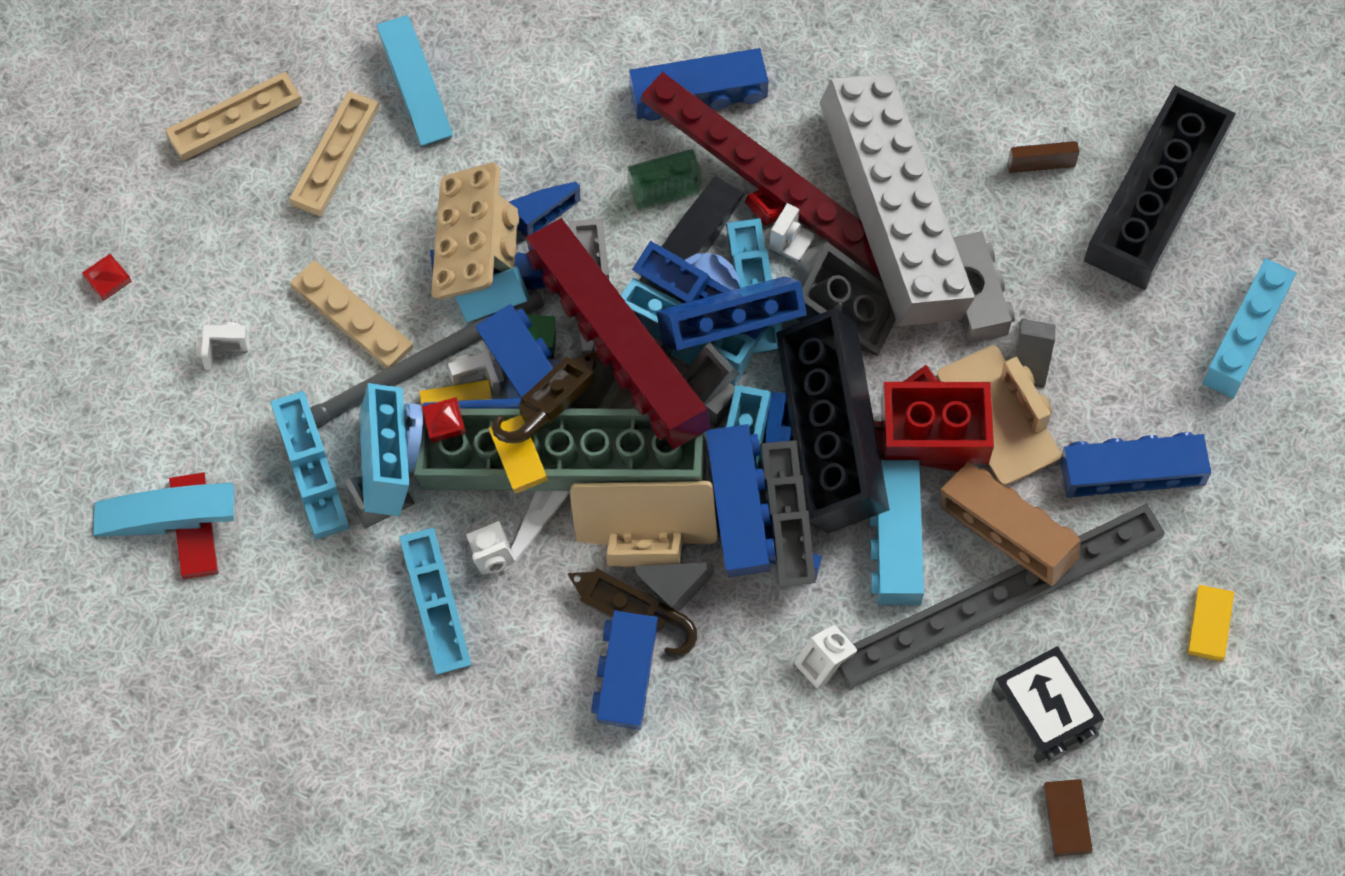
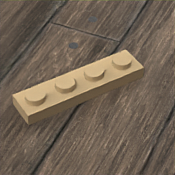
[165,72,302,162]
[289,90,379,217]
[290,260,414,369]

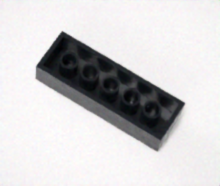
[1084,85,1236,290]
[776,308,890,533]

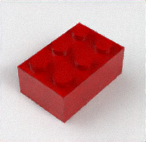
[881,382,994,464]

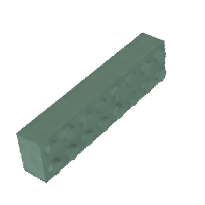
[415,409,707,491]

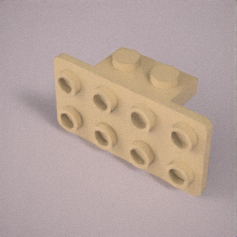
[431,162,519,300]
[937,345,1061,487]
[570,481,718,568]

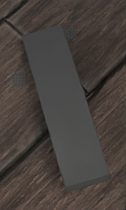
[760,440,816,587]

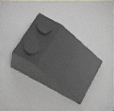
[792,242,896,356]

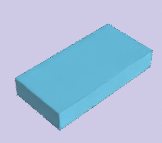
[455,266,531,323]

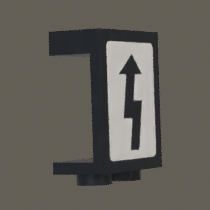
[992,646,1104,763]

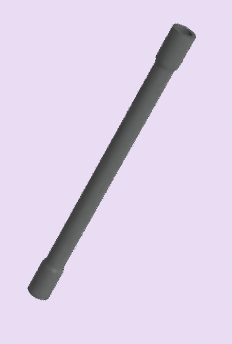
[310,289,544,428]

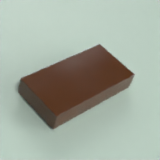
[1007,141,1080,173]
[1043,779,1093,857]

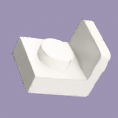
[769,203,814,263]
[466,521,515,576]
[794,625,857,689]

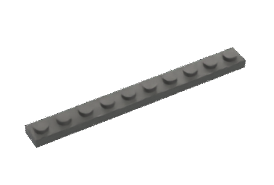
[838,503,1165,689]

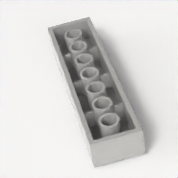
[819,75,975,326]

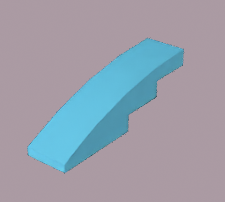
[376,15,453,147]
[726,218,782,354]
[270,391,350,540]
[94,483,235,537]
[399,527,471,675]

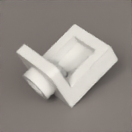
[196,322,250,370]
[448,351,504,396]

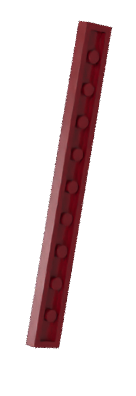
[641,71,883,282]

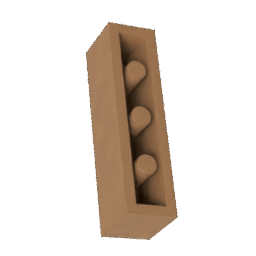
[941,462,1081,586]

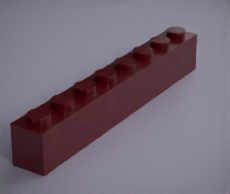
[525,218,710,450]

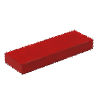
[169,472,219,580]

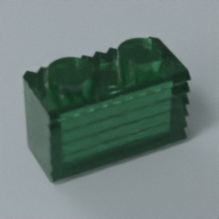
[627,149,702,210]

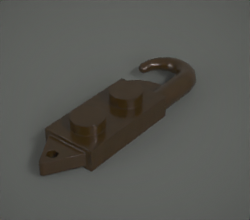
[492,352,596,444]
[568,568,697,657]

